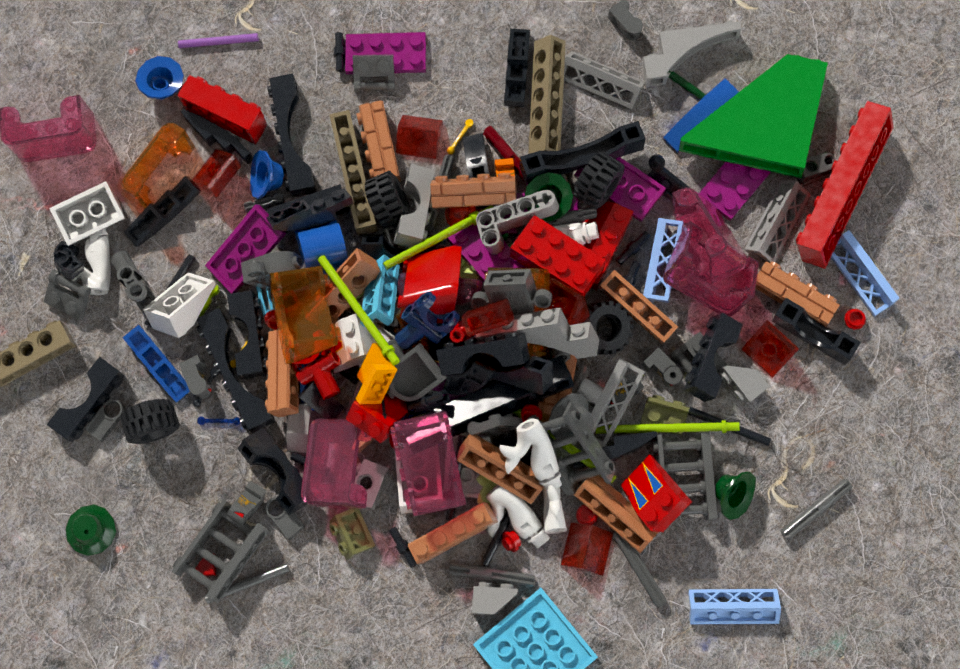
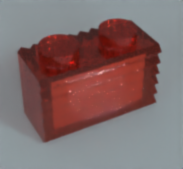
[461,298,514,337]

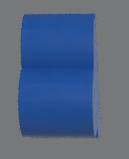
[294,220,348,297]

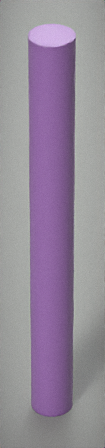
[178,33,259,49]

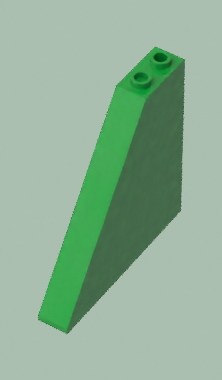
[679,54,828,178]

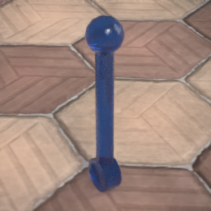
[197,416,241,425]

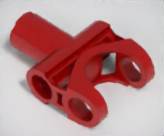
[288,331,341,400]

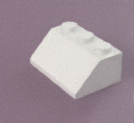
[49,181,125,246]

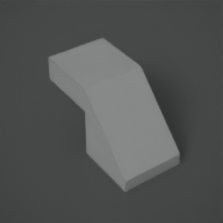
[286,403,312,453]

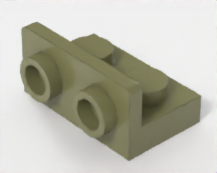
[640,395,690,436]
[329,507,375,560]

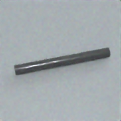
[204,564,289,604]

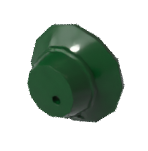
[524,172,574,222]
[715,471,756,520]
[65,504,116,556]

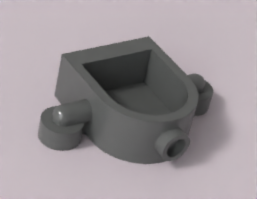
[241,251,304,290]
[471,269,552,318]
[387,339,447,408]

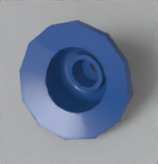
[135,56,184,99]
[250,150,284,199]

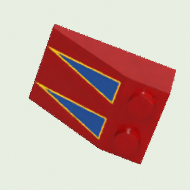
[621,454,692,532]

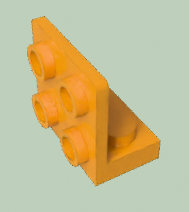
[356,343,398,405]

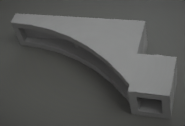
[642,21,742,88]
[476,308,599,359]

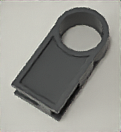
[85,399,125,442]
[265,497,305,540]

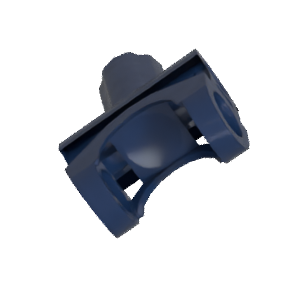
[395,292,460,350]

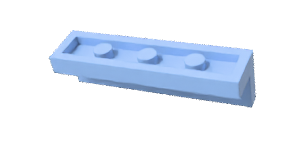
[643,218,684,304]
[831,230,899,317]
[688,589,781,624]

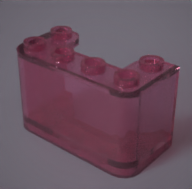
[0,95,97,162]
[390,411,466,516]

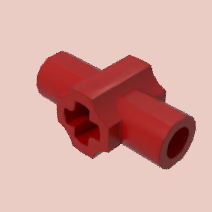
[450,317,477,343]

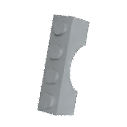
[394,164,435,248]

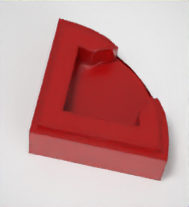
[195,553,217,577]

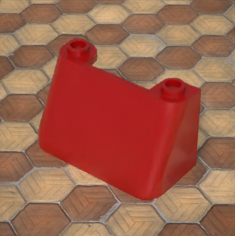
[397,245,462,324]

